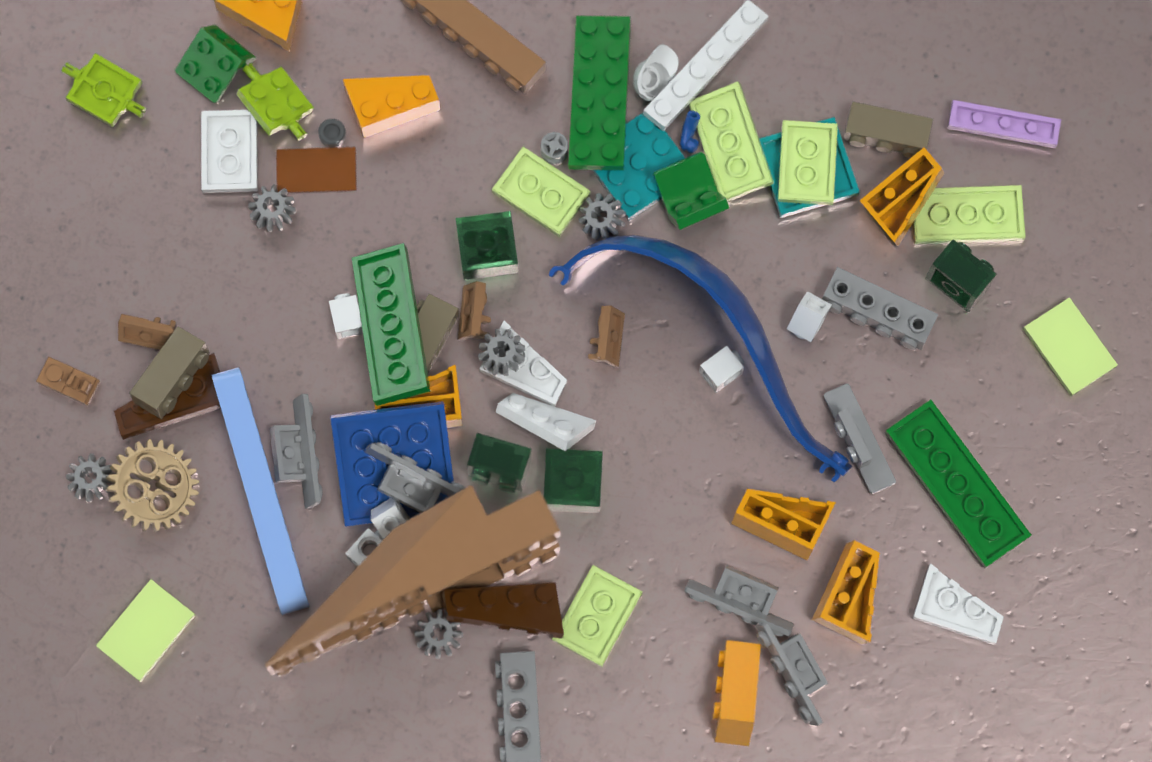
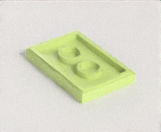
[778,120,838,205]
[492,147,591,237]
[1023,297,1118,397]
[552,565,643,667]
[96,579,196,682]

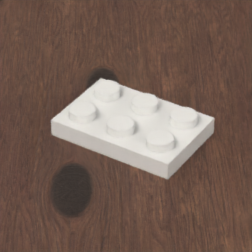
[201,110,258,193]

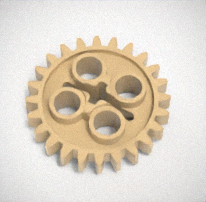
[106,439,199,532]

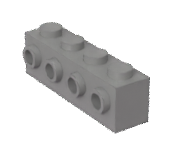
[822,267,939,350]

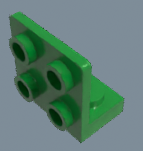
[175,24,256,103]
[653,152,729,230]

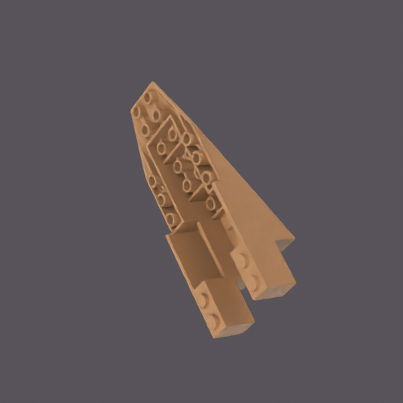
[265,485,560,677]

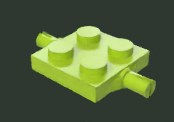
[62,53,146,127]
[236,63,314,141]

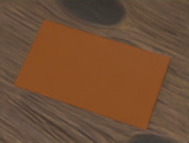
[276,147,356,193]

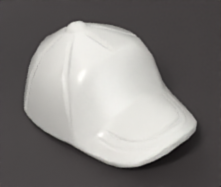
[633,44,679,102]

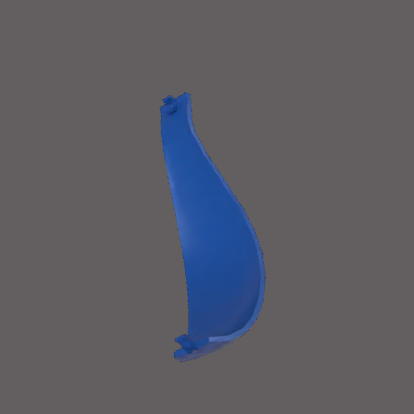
[549,235,852,482]

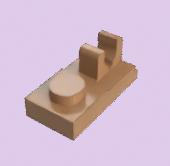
[458,281,491,340]
[588,306,625,367]
[118,314,176,350]
[36,357,100,406]

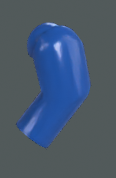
[680,111,701,153]

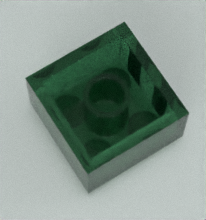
[456,211,518,280]
[925,239,997,313]
[467,433,532,493]
[544,448,603,513]

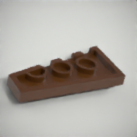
[114,353,221,440]
[442,582,564,639]

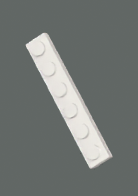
[643,0,769,131]

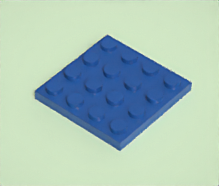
[330,401,454,527]

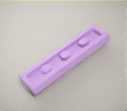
[948,100,1061,148]

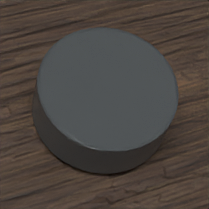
[318,119,346,148]

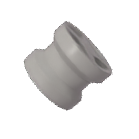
[541,132,568,165]

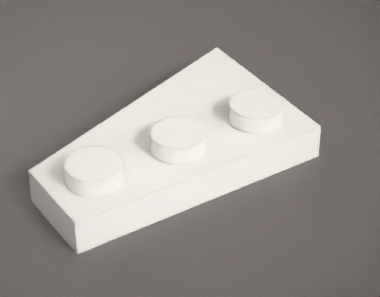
[480,321,567,406]
[496,393,596,451]
[913,564,1004,645]

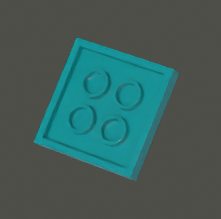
[592,113,685,221]
[759,117,860,218]

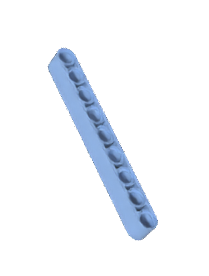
[212,367,309,615]

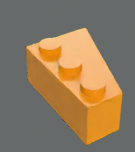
[214,0,302,52]
[343,75,440,138]
[859,147,944,246]
[375,364,463,428]
[731,489,836,561]
[812,540,880,645]
[713,640,761,746]

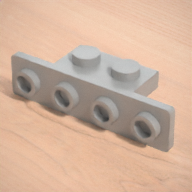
[824,384,896,494]
[270,394,323,509]
[364,442,466,513]
[684,565,794,636]
[755,623,828,726]

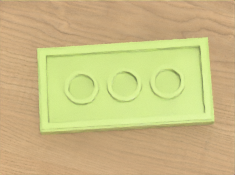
[689,82,774,202]
[913,185,1025,244]

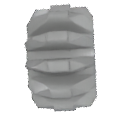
[248,185,296,233]
[579,193,626,240]
[478,329,525,377]
[66,454,112,502]
[414,610,463,659]

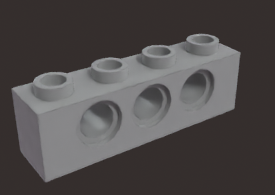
[495,651,541,762]

